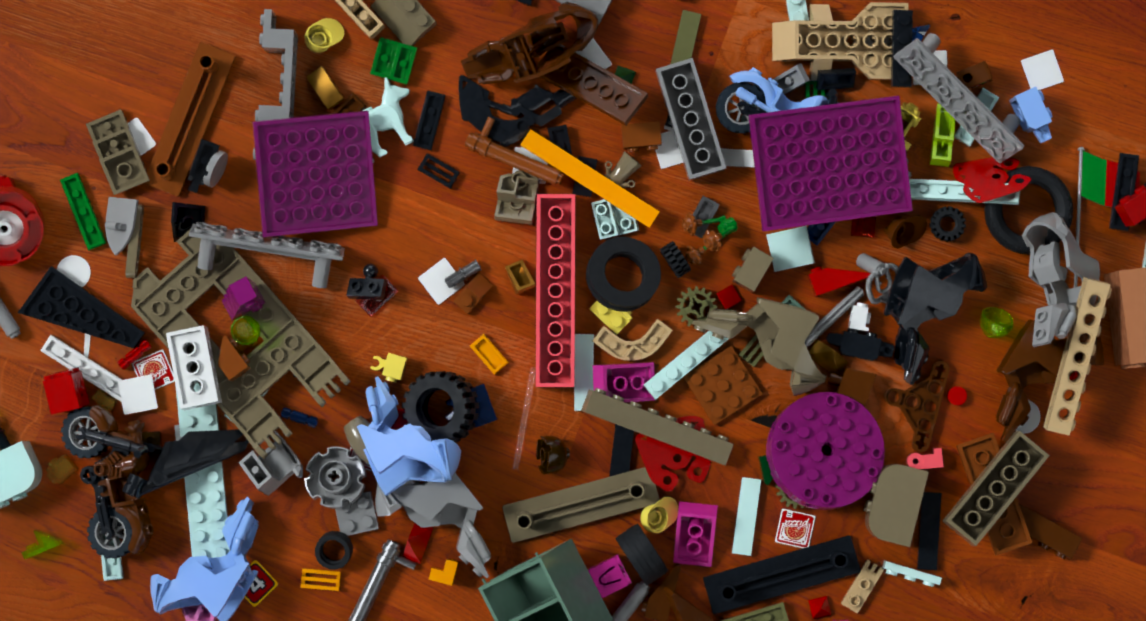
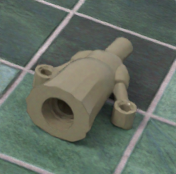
[605,151,642,188]

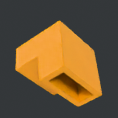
[428,558,459,586]

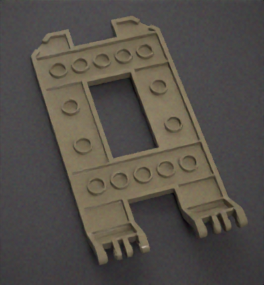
[131,230,351,459]

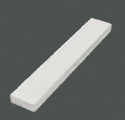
[40,335,122,402]

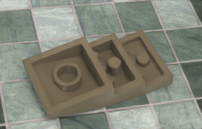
[86,109,150,195]

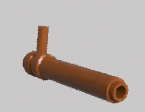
[465,117,564,185]

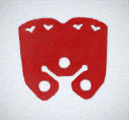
[953,157,1031,203]
[635,416,711,492]

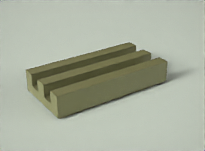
[739,334,763,367]

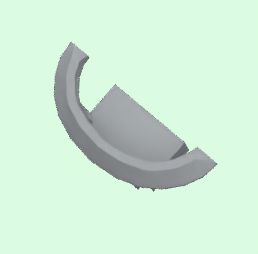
[238,431,303,496]

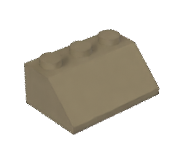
[370,0,437,46]

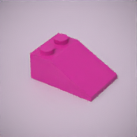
[592,362,656,403]
[673,501,718,567]

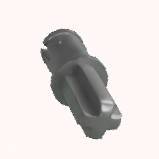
[444,259,482,288]

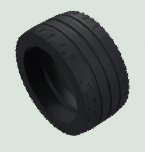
[615,524,669,586]

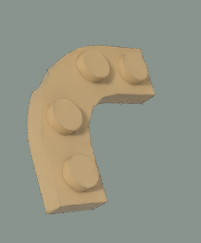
[592,319,673,361]

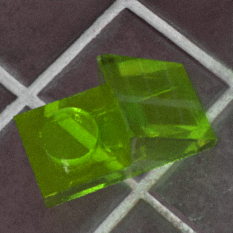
[21,530,64,560]

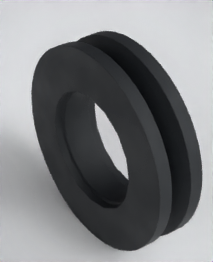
[586,237,661,312]

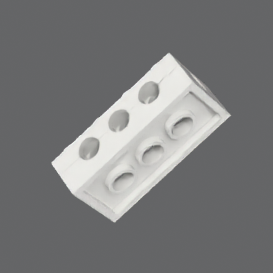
[166,325,222,411]

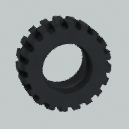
[402,371,479,443]

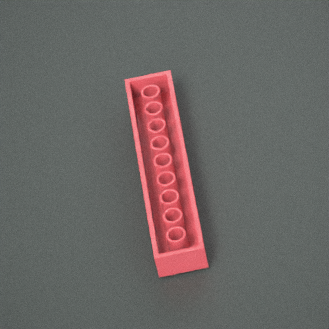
[536,194,575,387]

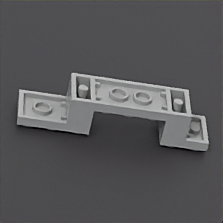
[253,9,298,161]

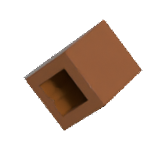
[218,336,251,382]

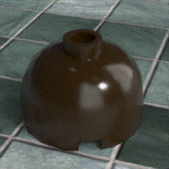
[536,435,570,475]

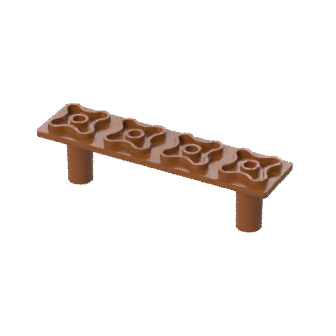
[144,42,235,197]

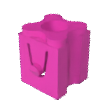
[588,554,632,598]

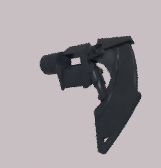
[459,75,577,147]

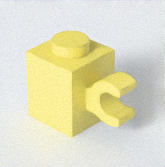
[370,353,408,383]

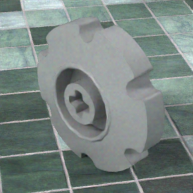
[304,447,367,509]

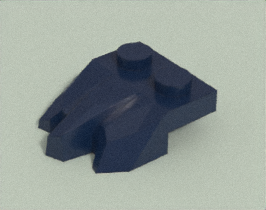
[444,384,497,431]

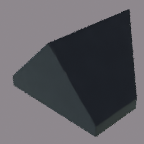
[171,202,205,242]

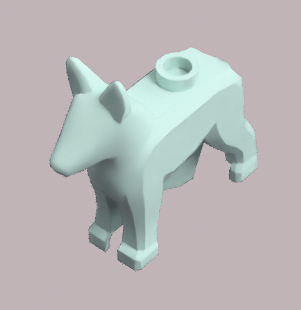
[363,77,414,163]

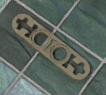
[125,204,144,279]

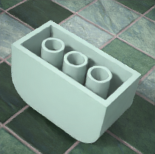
[0,441,42,509]

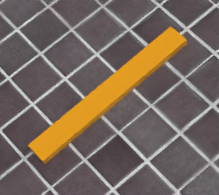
[520,129,660,228]

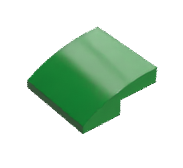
[370,37,417,84]

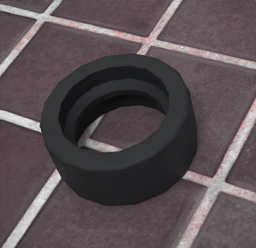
[315,531,353,570]

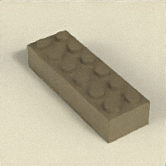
[943,431,1050,546]

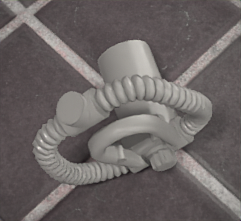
[856,253,898,304]

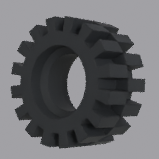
[929,206,966,242]
[660,241,691,278]

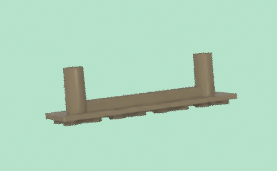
[502,467,660,543]

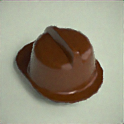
[884,215,927,249]

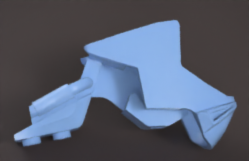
[357,376,462,496]
[150,497,259,621]

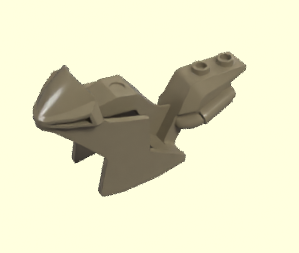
[692,297,826,396]

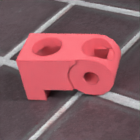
[906,448,944,469]

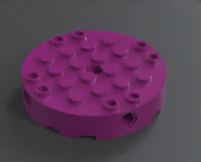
[766,392,885,510]

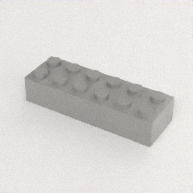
[655,58,726,181]

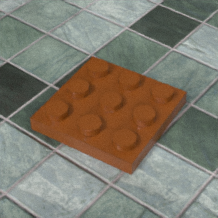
[683,346,763,425]

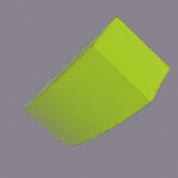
[930,103,955,167]

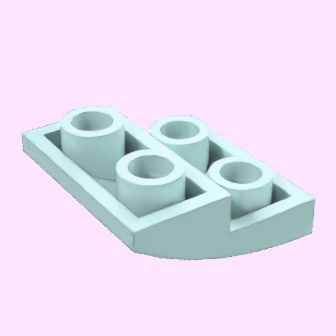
[591,199,640,240]
[766,226,815,272]

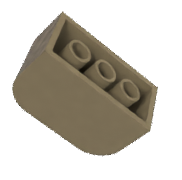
[863,464,929,547]

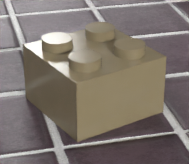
[731,247,774,293]

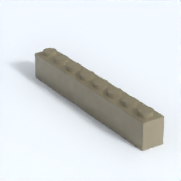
[581,388,734,466]

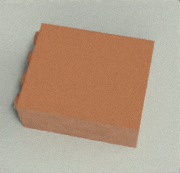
[1104,267,1146,369]

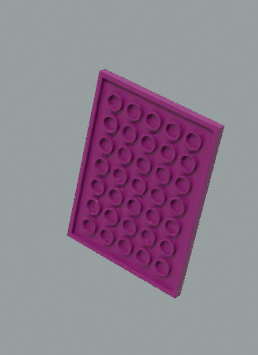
[748,96,913,231]

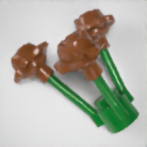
[682,212,738,265]

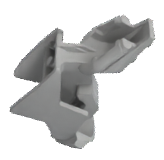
[1021,212,1100,347]
[375,473,491,578]

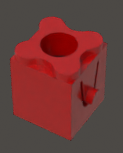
[43,367,90,415]

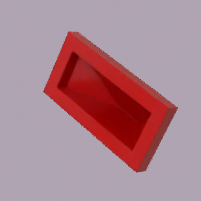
[403,523,433,564]

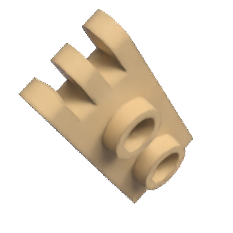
[841,559,884,614]

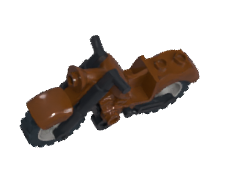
[61,405,163,559]

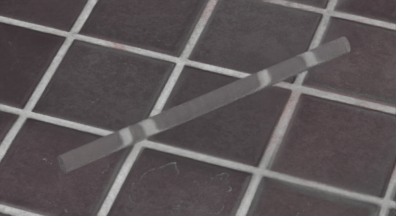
[513,367,536,470]

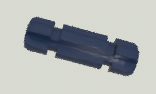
[281,408,318,428]

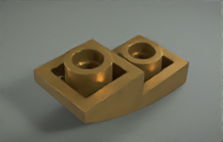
[307,66,345,110]

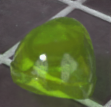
[980,307,1014,339]

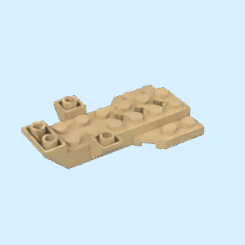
[772,2,909,81]

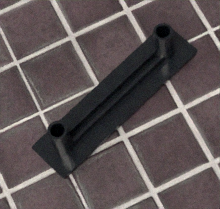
[703,535,861,614]

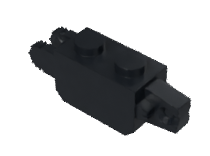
[825,328,894,361]

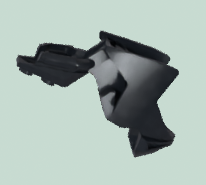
[884,253,988,385]

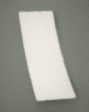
[721,148,755,167]

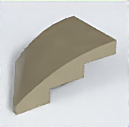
[494,170,540,225]

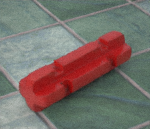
[117,340,152,370]

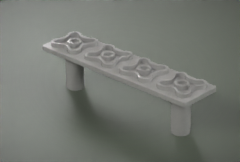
[893,33,1024,163]
[189,222,345,288]

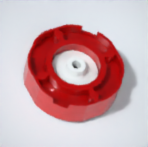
[0,186,45,266]

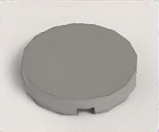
[203,150,228,188]

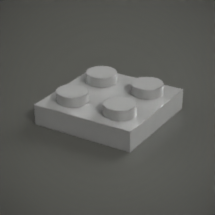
[335,491,379,536]

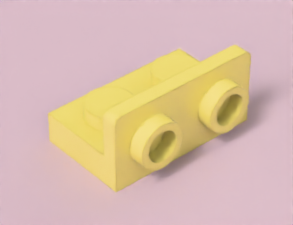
[589,301,633,335]

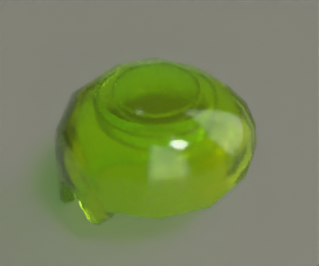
[230,315,260,345]

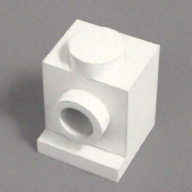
[848,303,871,332]

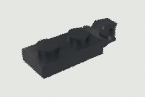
[187,139,220,193]

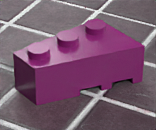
[222,276,266,321]

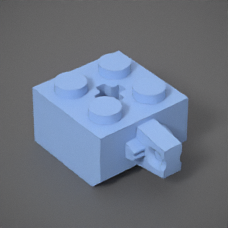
[1009,87,1053,143]

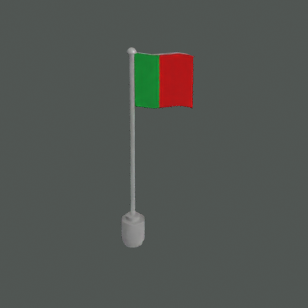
[1074,147,1140,287]

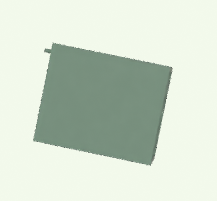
[478,538,614,621]

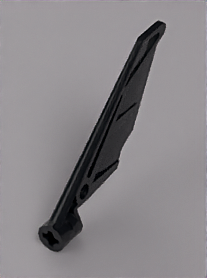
[122,429,249,499]

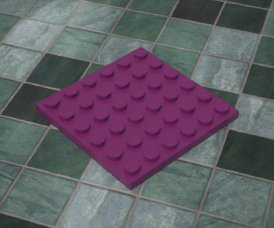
[252,111,378,237]

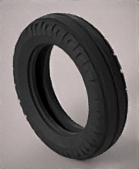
[984,166,1073,254]

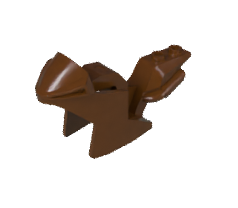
[461,2,598,84]
[995,319,1104,442]

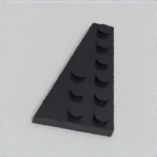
[18,266,145,348]

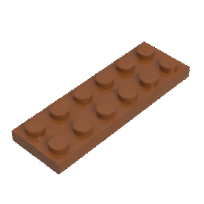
[956,433,1033,556]

